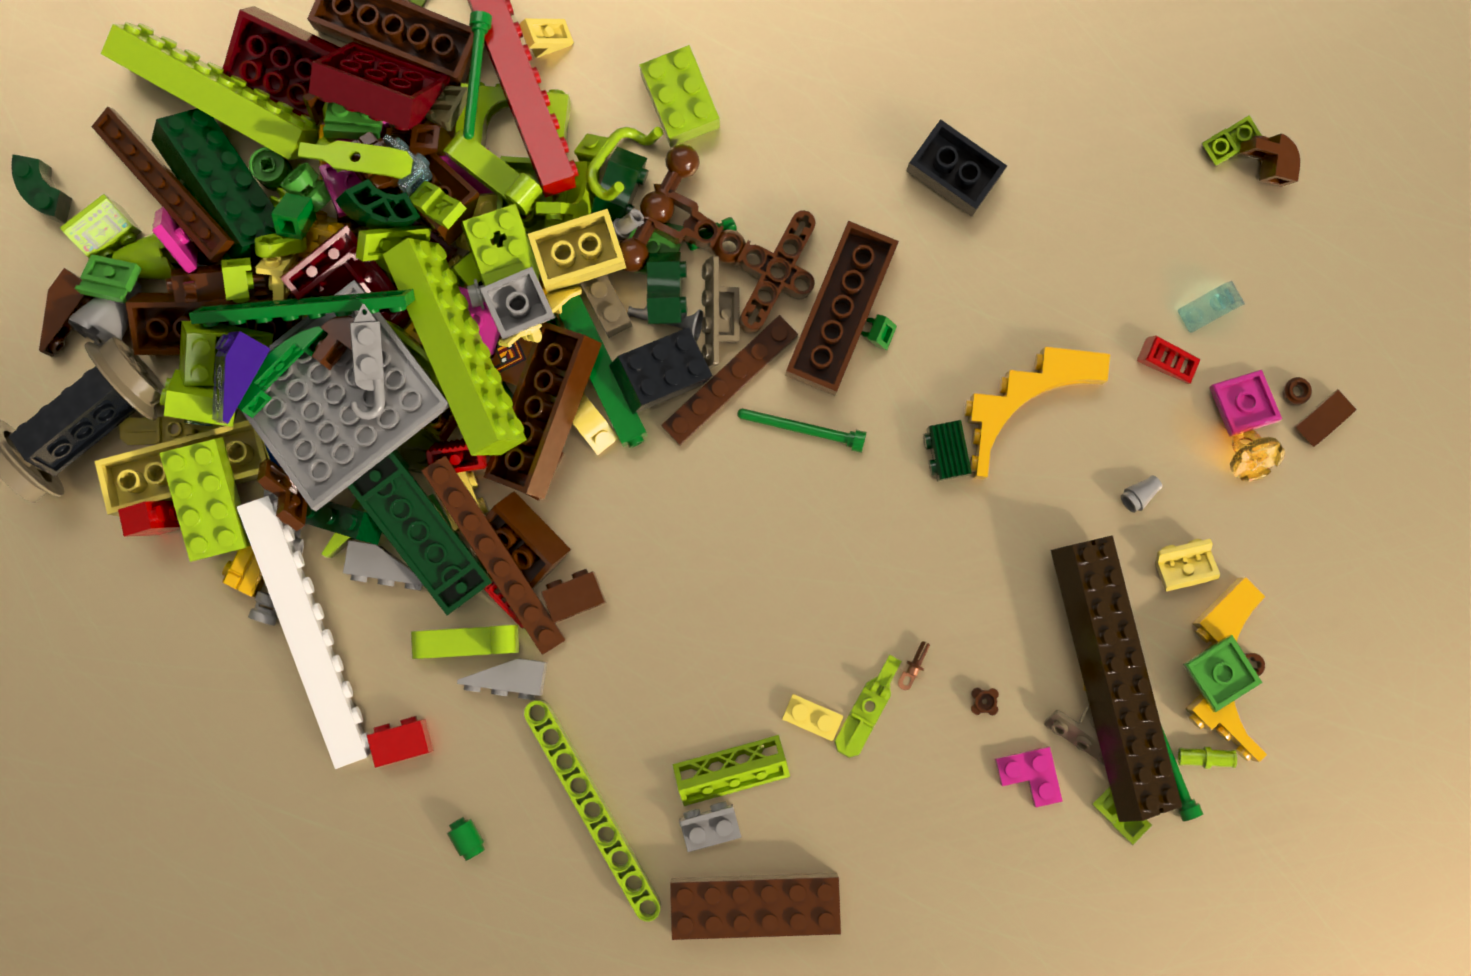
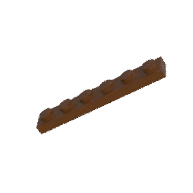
[661,315,798,446]

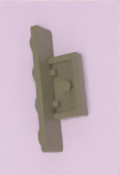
[702,256,740,368]
[1044,705,1105,766]

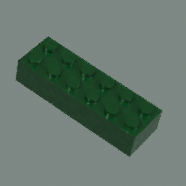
[151,108,276,261]

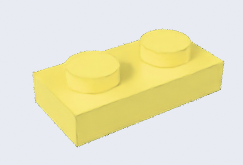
[782,694,843,741]

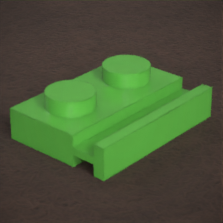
[323,102,383,140]
[75,254,142,303]

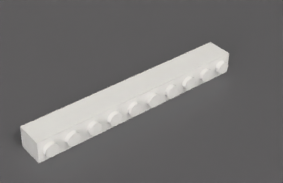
[237,494,371,769]

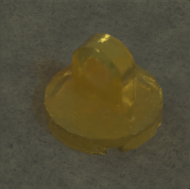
[1230,430,1285,482]

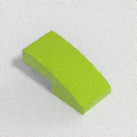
[410,180,467,229]
[1092,787,1152,846]

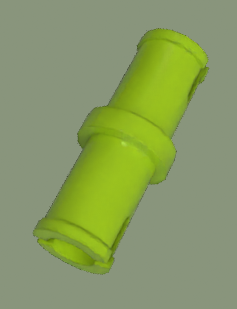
[1178,747,1237,769]

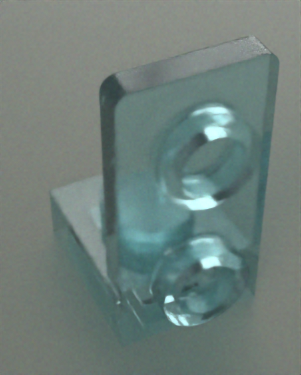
[383,134,433,198]
[1178,281,1245,333]

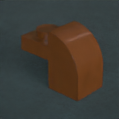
[1239,133,1300,187]
[312,316,355,370]

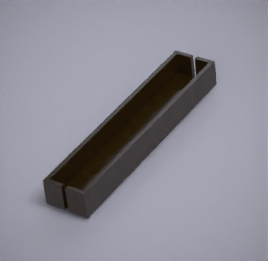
[1050,535,1182,822]

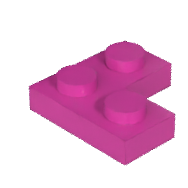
[995,746,1063,807]

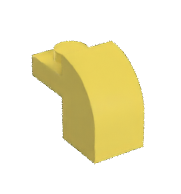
[572,393,618,455]

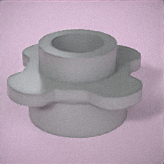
[467,279,485,310]

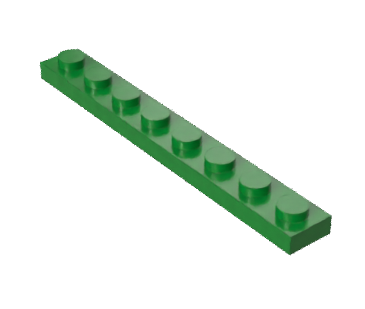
[189,289,415,327]

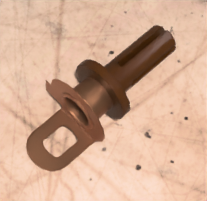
[898,641,930,690]

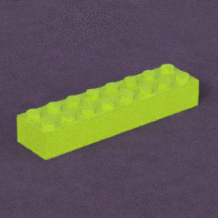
[101,22,319,160]
[383,238,527,456]

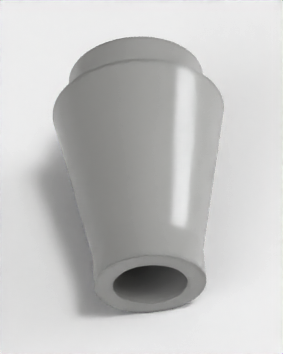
[1121,475,1163,513]

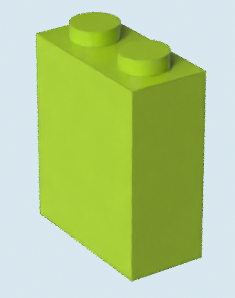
[160,369,238,427]

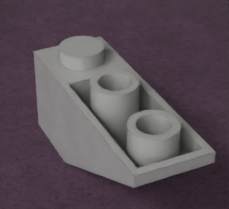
[343,540,424,591]
[457,658,547,700]

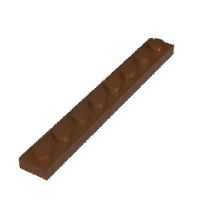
[91,106,234,263]
[421,455,565,655]

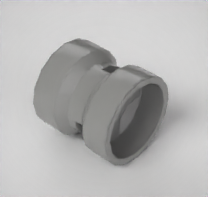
[248,591,278,626]

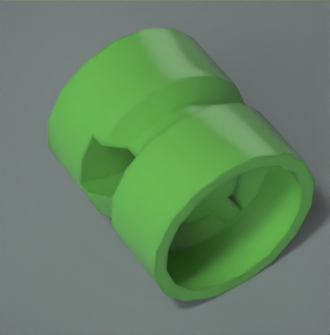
[249,147,293,191]
[281,162,331,213]

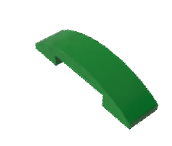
[238,326,328,418]

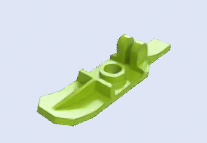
[298,140,413,179]
[835,655,902,758]

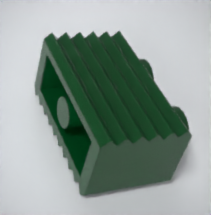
[923,420,972,482]

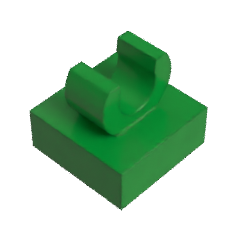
[861,314,897,350]

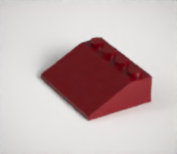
[223,6,341,126]
[309,41,450,130]

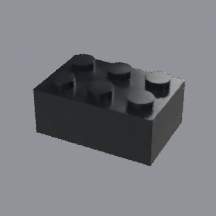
[906,119,1007,217]
[609,327,713,414]

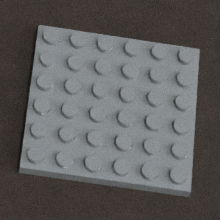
[242,280,450,511]

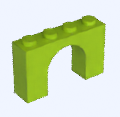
[455,82,571,147]

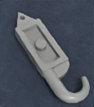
[350,304,385,420]

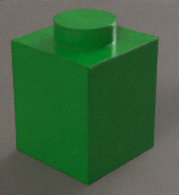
[271,193,317,240]

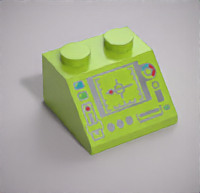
[60,194,142,258]

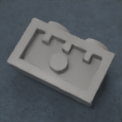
[679,801,741,852]

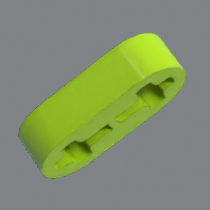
[255,233,307,258]

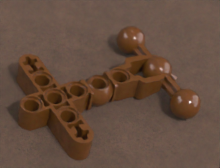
[619,144,816,334]

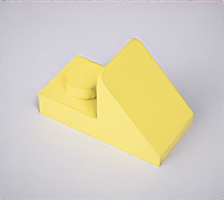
[519,18,574,57]

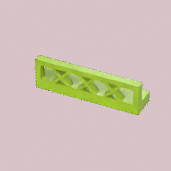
[672,735,790,806]

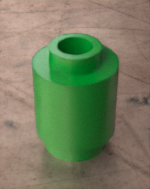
[447,817,485,861]

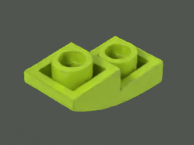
[1202,115,1262,166]

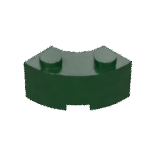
[591,146,649,222]
[11,154,72,224]
[335,179,420,229]
[646,252,687,324]

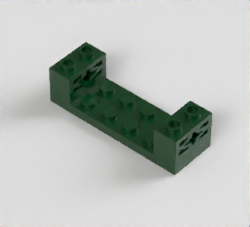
[348,449,493,616]

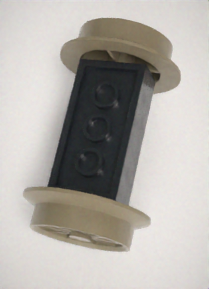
[0,336,164,503]

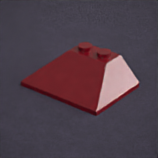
[279,224,409,325]

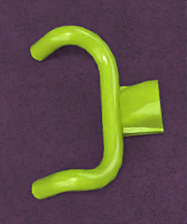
[574,127,663,201]

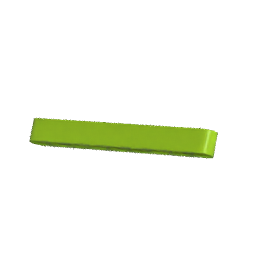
[524,700,661,922]

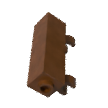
[166,261,273,303]

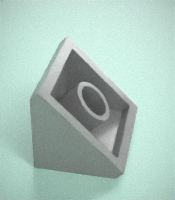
[480,267,555,340]

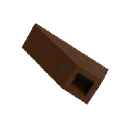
[39,268,94,357]

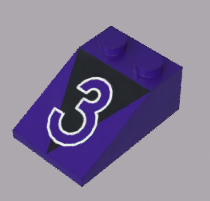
[212,331,270,424]

